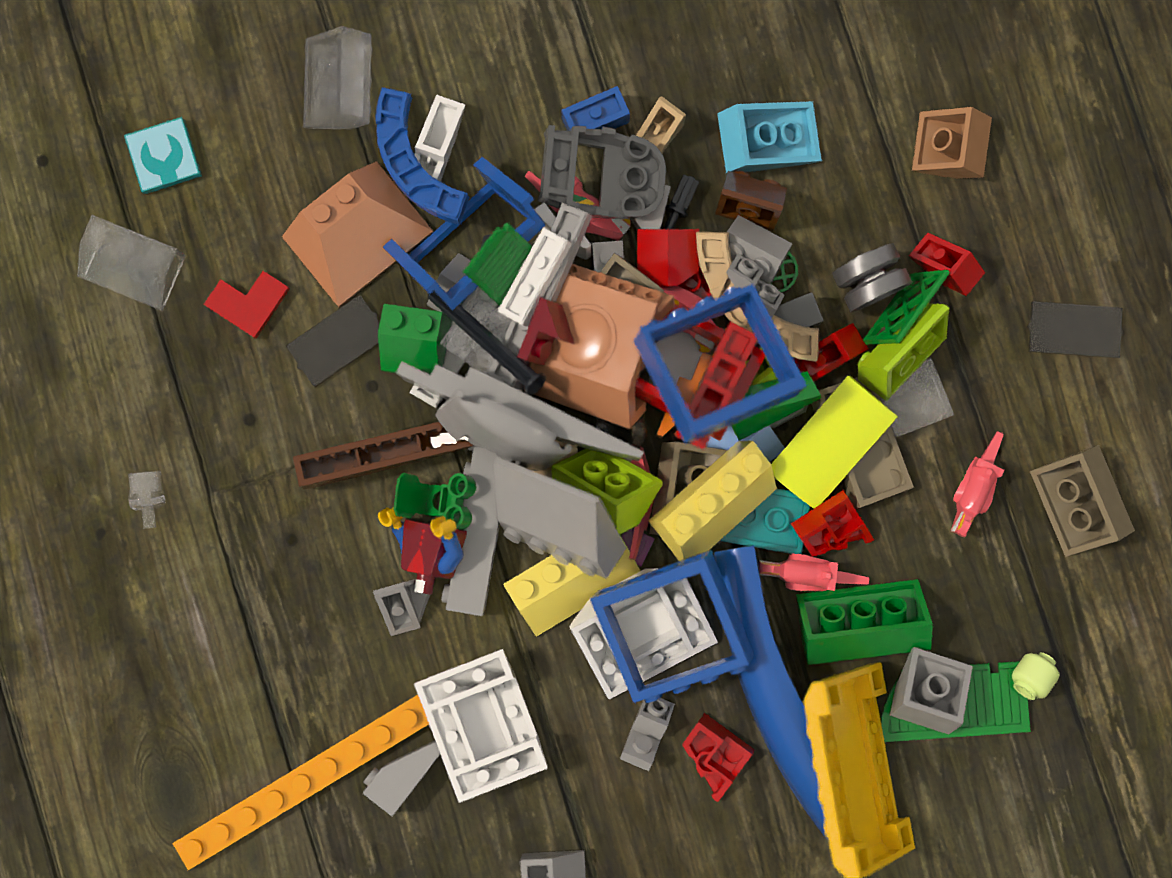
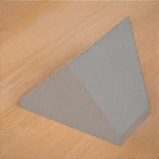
[373,577,436,636]

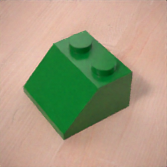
[378,304,452,376]

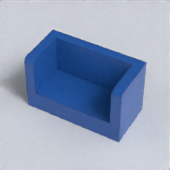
[561,86,630,145]

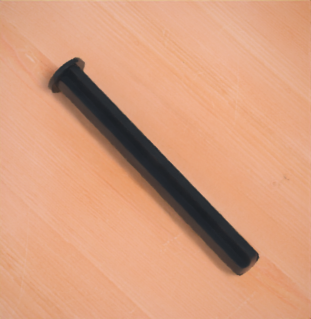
[427,291,546,395]

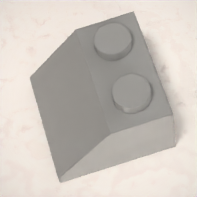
[890,647,973,735]

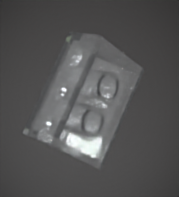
[304,26,372,129]
[77,215,186,311]

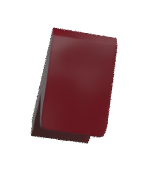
[517,297,574,366]

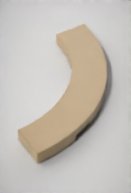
[696,231,819,361]

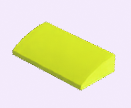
[771,376,898,509]

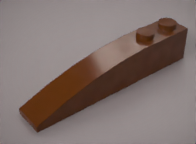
[293,422,475,490]

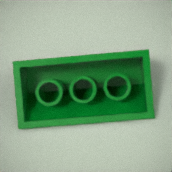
[796,579,933,665]

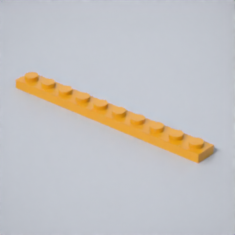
[173,695,429,870]

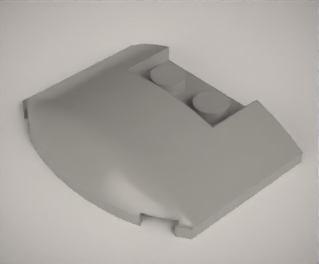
[435,390,572,471]

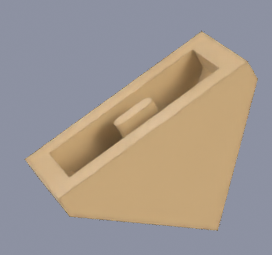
[636,96,686,153]

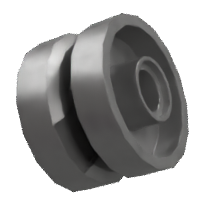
[832,243,912,312]

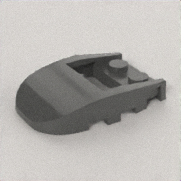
[538,125,666,219]

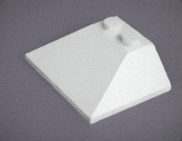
[569,568,718,699]
[414,649,548,803]

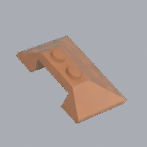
[282,162,433,307]

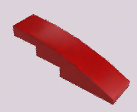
[674,322,757,450]

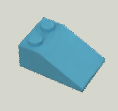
[717,101,822,173]

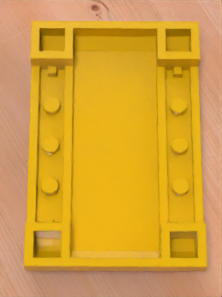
[804,662,915,878]

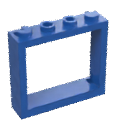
[633,284,807,444]
[590,550,754,703]

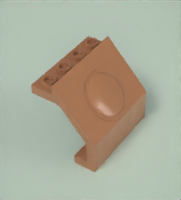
[524,264,674,429]

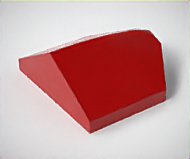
[637,229,699,286]

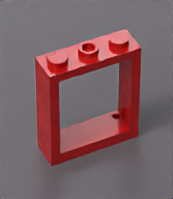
[635,304,765,441]

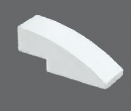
[415,95,465,182]

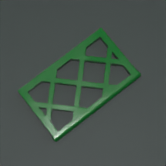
[863,270,950,345]

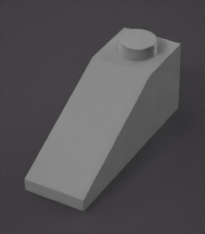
[363,740,440,816]

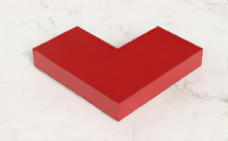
[204,271,290,339]

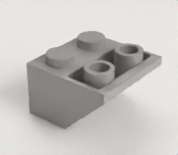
[727,215,792,284]
[520,850,586,878]

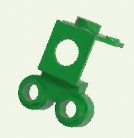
[393,473,477,530]

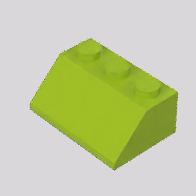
[857,303,949,401]
[552,449,662,535]

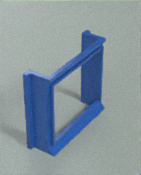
[383,157,546,310]

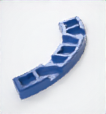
[376,87,469,225]

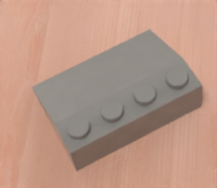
[493,457,626,579]

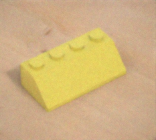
[648,441,777,561]
[503,536,640,637]

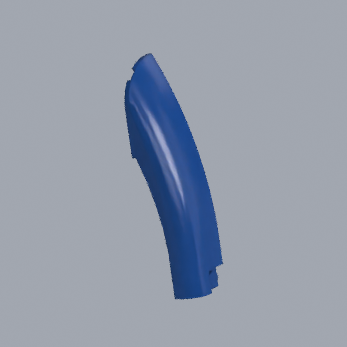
[714,546,829,841]

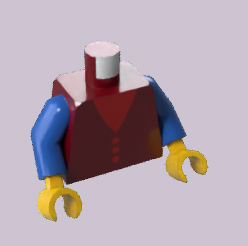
[378,507,467,595]

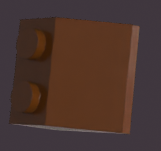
[715,171,787,231]

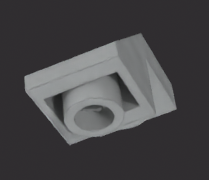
[620,698,675,771]

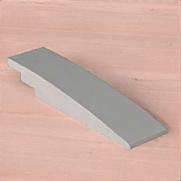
[396,362,644,461]

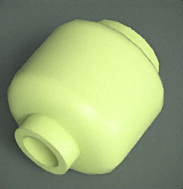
[1012,652,1060,700]

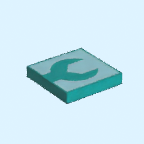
[124,117,202,194]

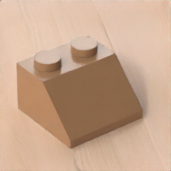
[912,107,992,179]

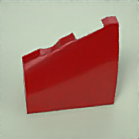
[791,490,874,557]
[682,713,755,802]

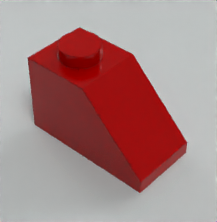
[909,233,985,296]
[793,323,869,381]

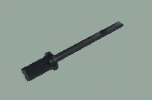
[664,175,699,229]

